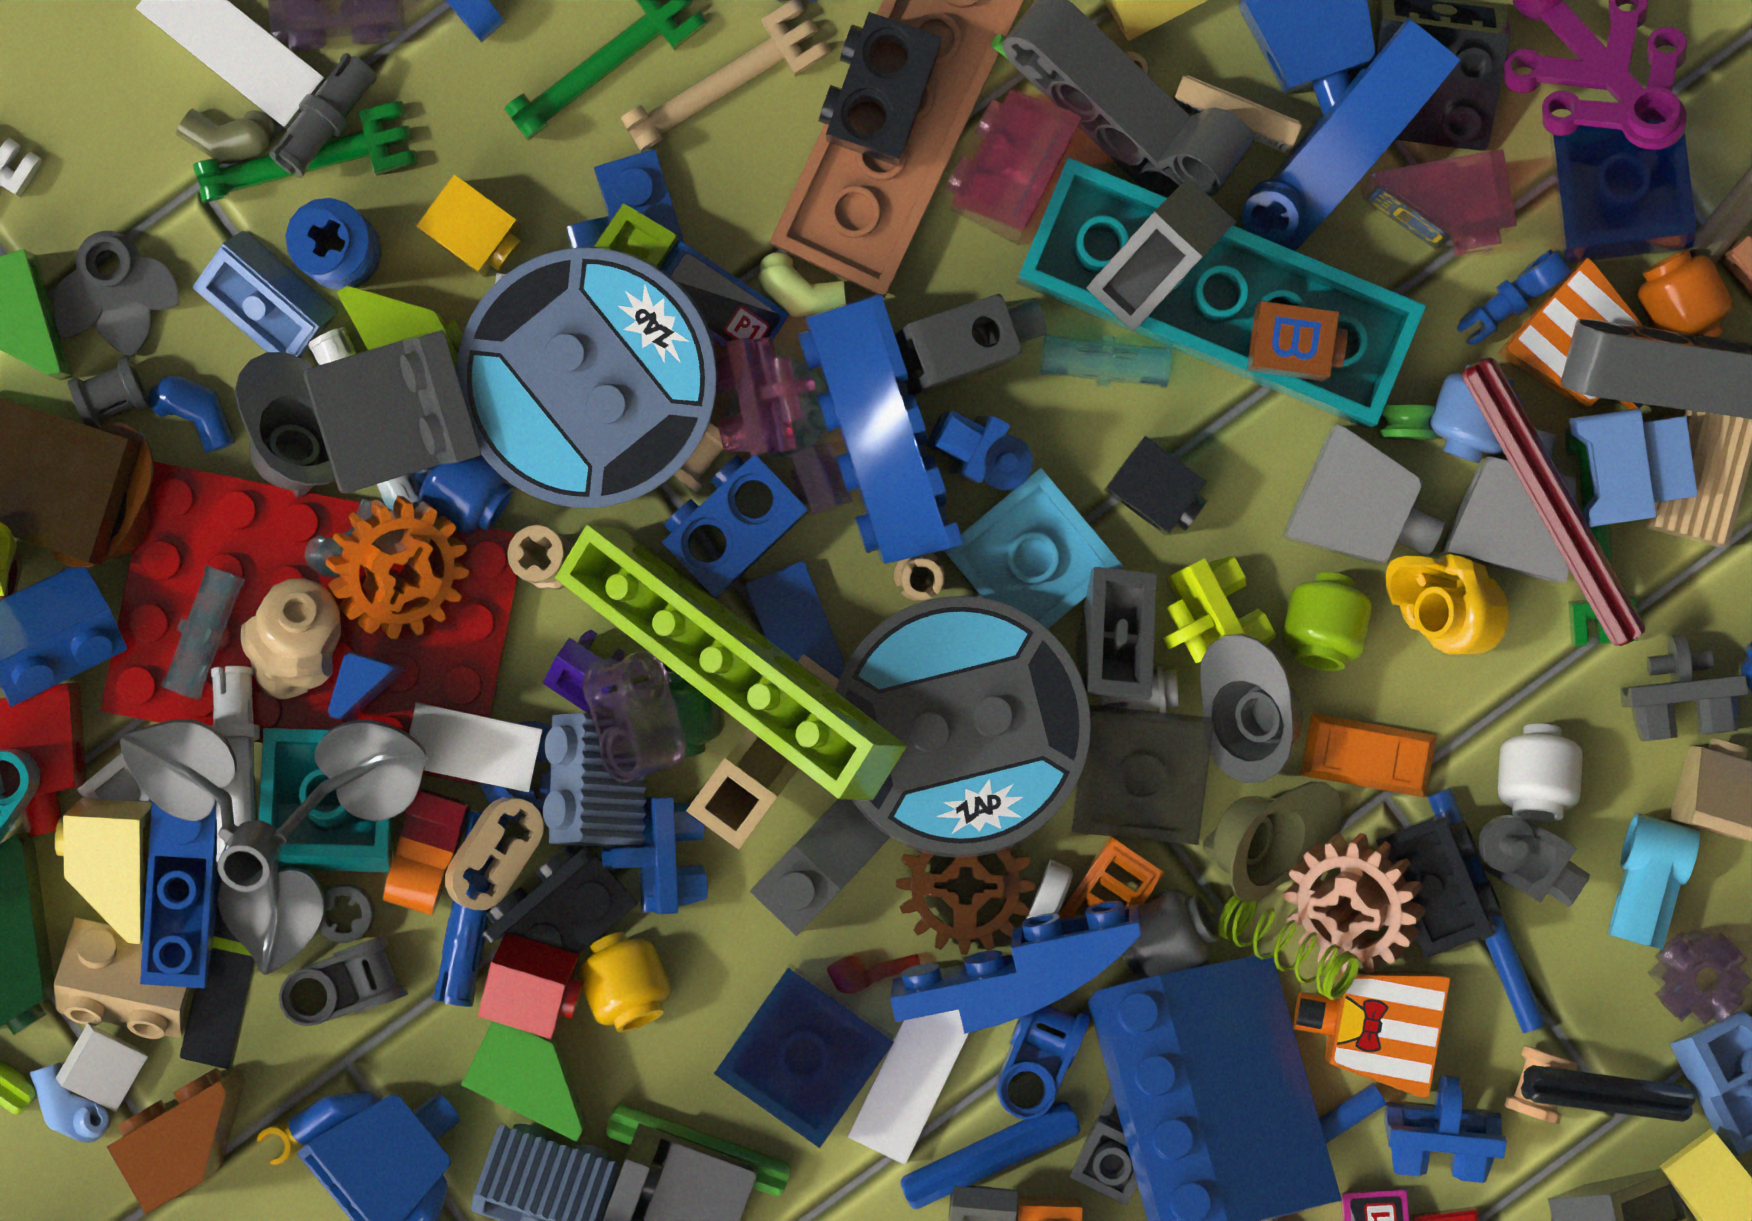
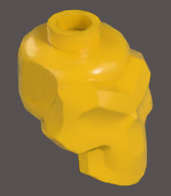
[1386,554,1509,655]

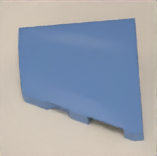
[1670,1010,1752,1157]

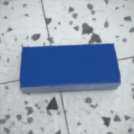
[328,653,407,719]

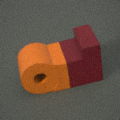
[383,787,472,916]

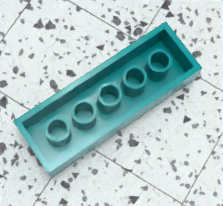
[1016,157,1426,429]

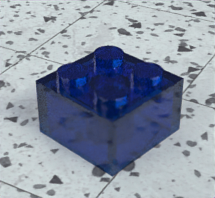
[1550,119,1697,263]
[714,963,894,1148]

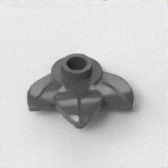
[53,231,179,357]

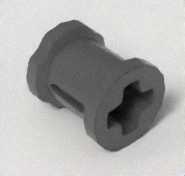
[68,356,150,429]

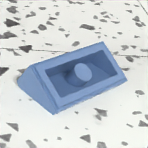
[192,231,338,358]

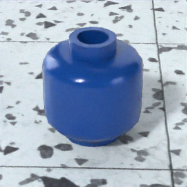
[414,454,514,535]

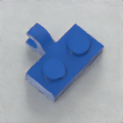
[566,148,684,247]

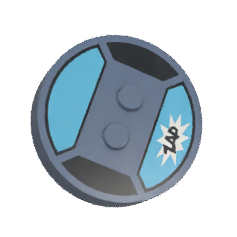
[456,246,718,508]

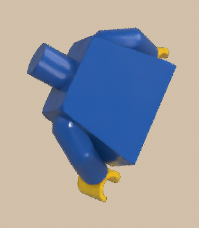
[257,1091,460,1221]

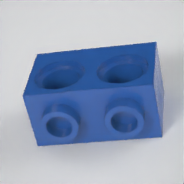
[662,454,809,599]

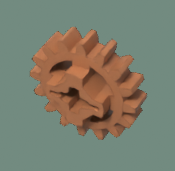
[1283,833,1425,973]

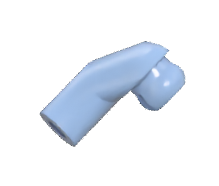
[29,1063,110,1143]

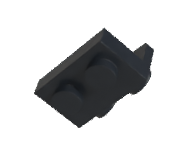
[1376,809,1503,958]

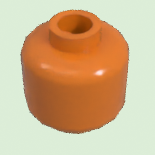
[1637,249,1733,337]

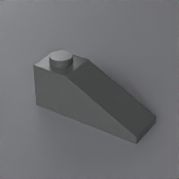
[750,799,890,936]

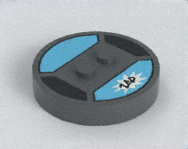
[836,596,1091,858]

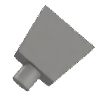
[1281,424,1445,565]
[1440,429,1576,584]

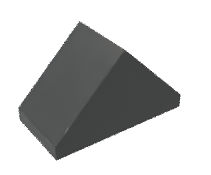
[1075,567,1157,700]

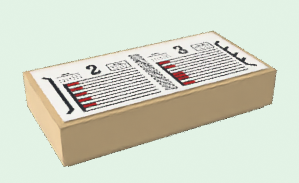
[1173,75,1302,154]

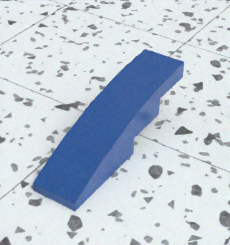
[1239,18,1461,251]

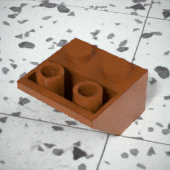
[107,1067,245,1215]

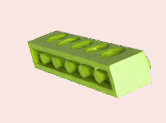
[554,524,907,800]

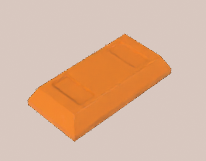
[1300,713,1437,798]

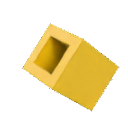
[416,174,522,277]

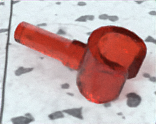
[827,952,921,994]

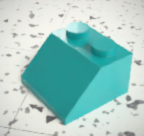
[259,728,394,873]

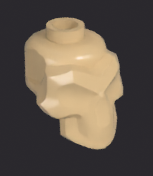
[241,578,341,699]

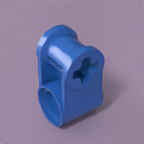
[995,1005,1090,1120]

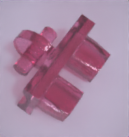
[717,337,816,456]

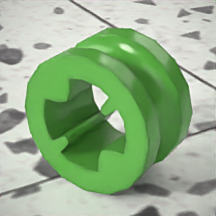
[1379,405,1437,440]

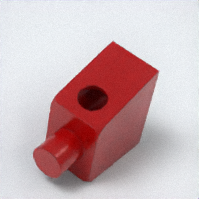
[0,683,86,838]

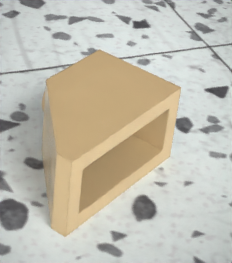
[1668,738,1752,841]

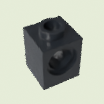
[1104,436,1207,535]

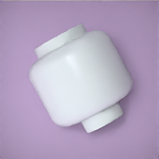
[1498,724,1583,822]

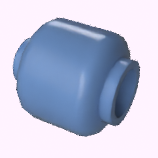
[1430,364,1524,464]

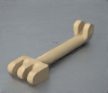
[621,0,832,152]

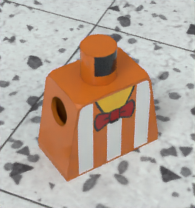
[1497,258,1644,410]
[1293,971,1450,1099]

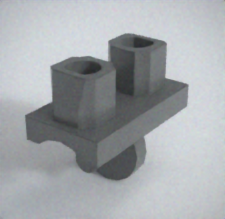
[1620,634,1748,741]
[1478,815,1590,907]

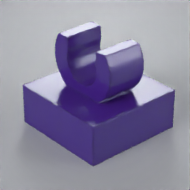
[543,630,625,714]

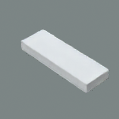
[136,0,326,129]
[848,968,969,1165]

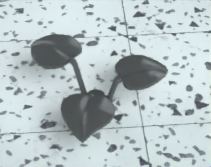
[120,719,428,975]

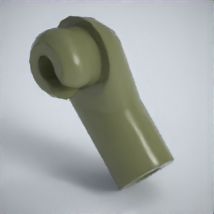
[176,108,275,164]

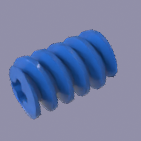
[285,198,382,290]

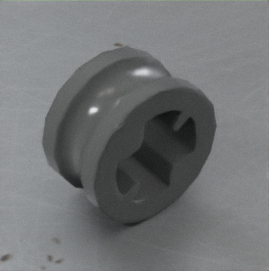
[318,884,375,943]

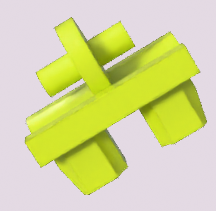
[1162,556,1276,663]

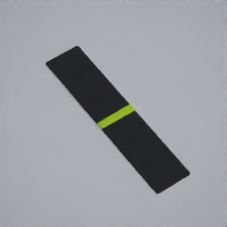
[180,879,254,1069]

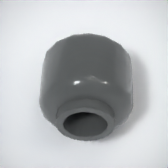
[1122,889,1219,977]

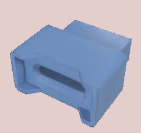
[1569,408,1698,527]

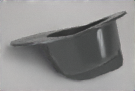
[235,352,336,498]
[1200,634,1304,783]

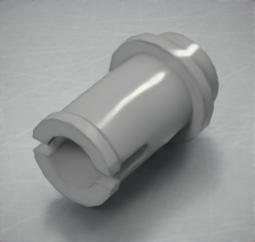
[1101,664,1179,715]

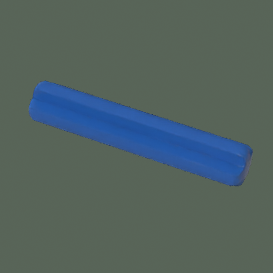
[900,1102,1081,1209]

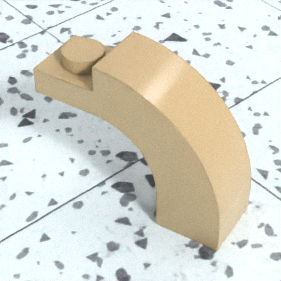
[686,654,839,850]

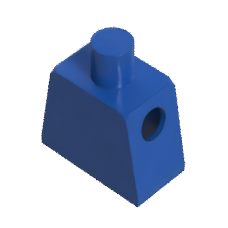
[1238,0,1376,117]

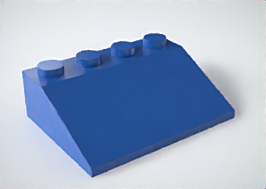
[1087,952,1342,1221]

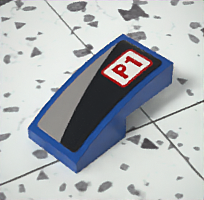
[660,240,790,368]

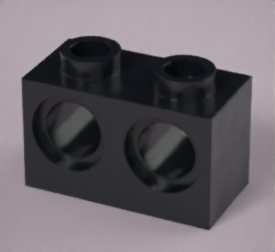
[818,12,942,167]

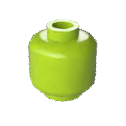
[1283,572,1372,671]

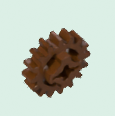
[896,846,1035,955]

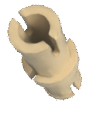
[893,553,945,601]

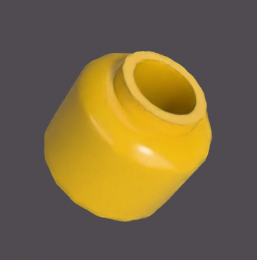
[578,932,671,1033]

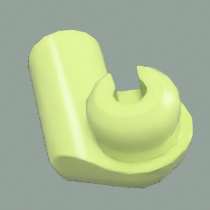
[758,252,846,317]

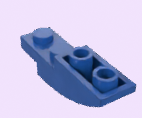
[890,901,1141,1034]

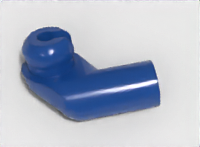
[148,376,235,454]

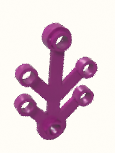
[1504,0,1687,150]

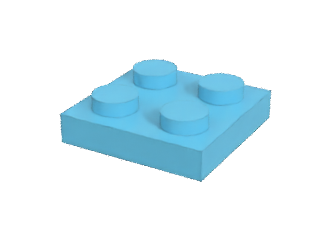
[943,468,1123,629]

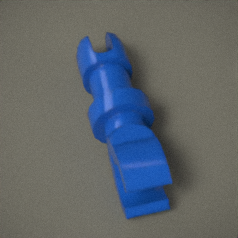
[1457,249,1571,345]

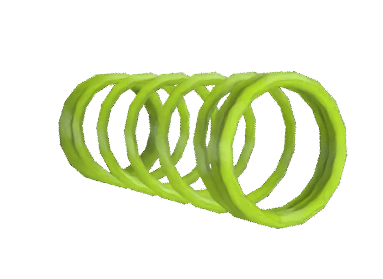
[1217,895,1359,1000]

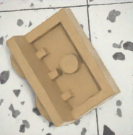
[53,918,190,1039]

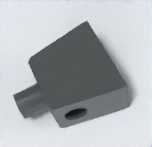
[895,294,1047,398]

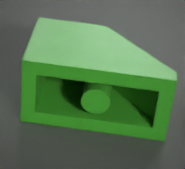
[0,249,72,380]
[461,1021,587,1142]

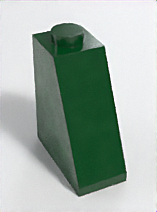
[0,832,55,1035]

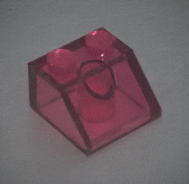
[945,89,1082,245]

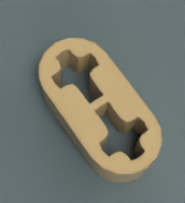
[445,797,544,910]

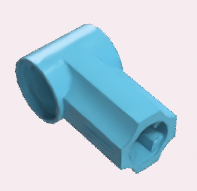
[1607,813,1700,950]

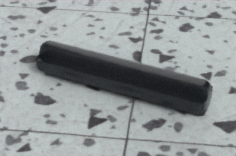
[1521,1065,1695,1122]

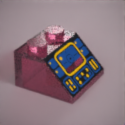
[1360,149,1517,258]

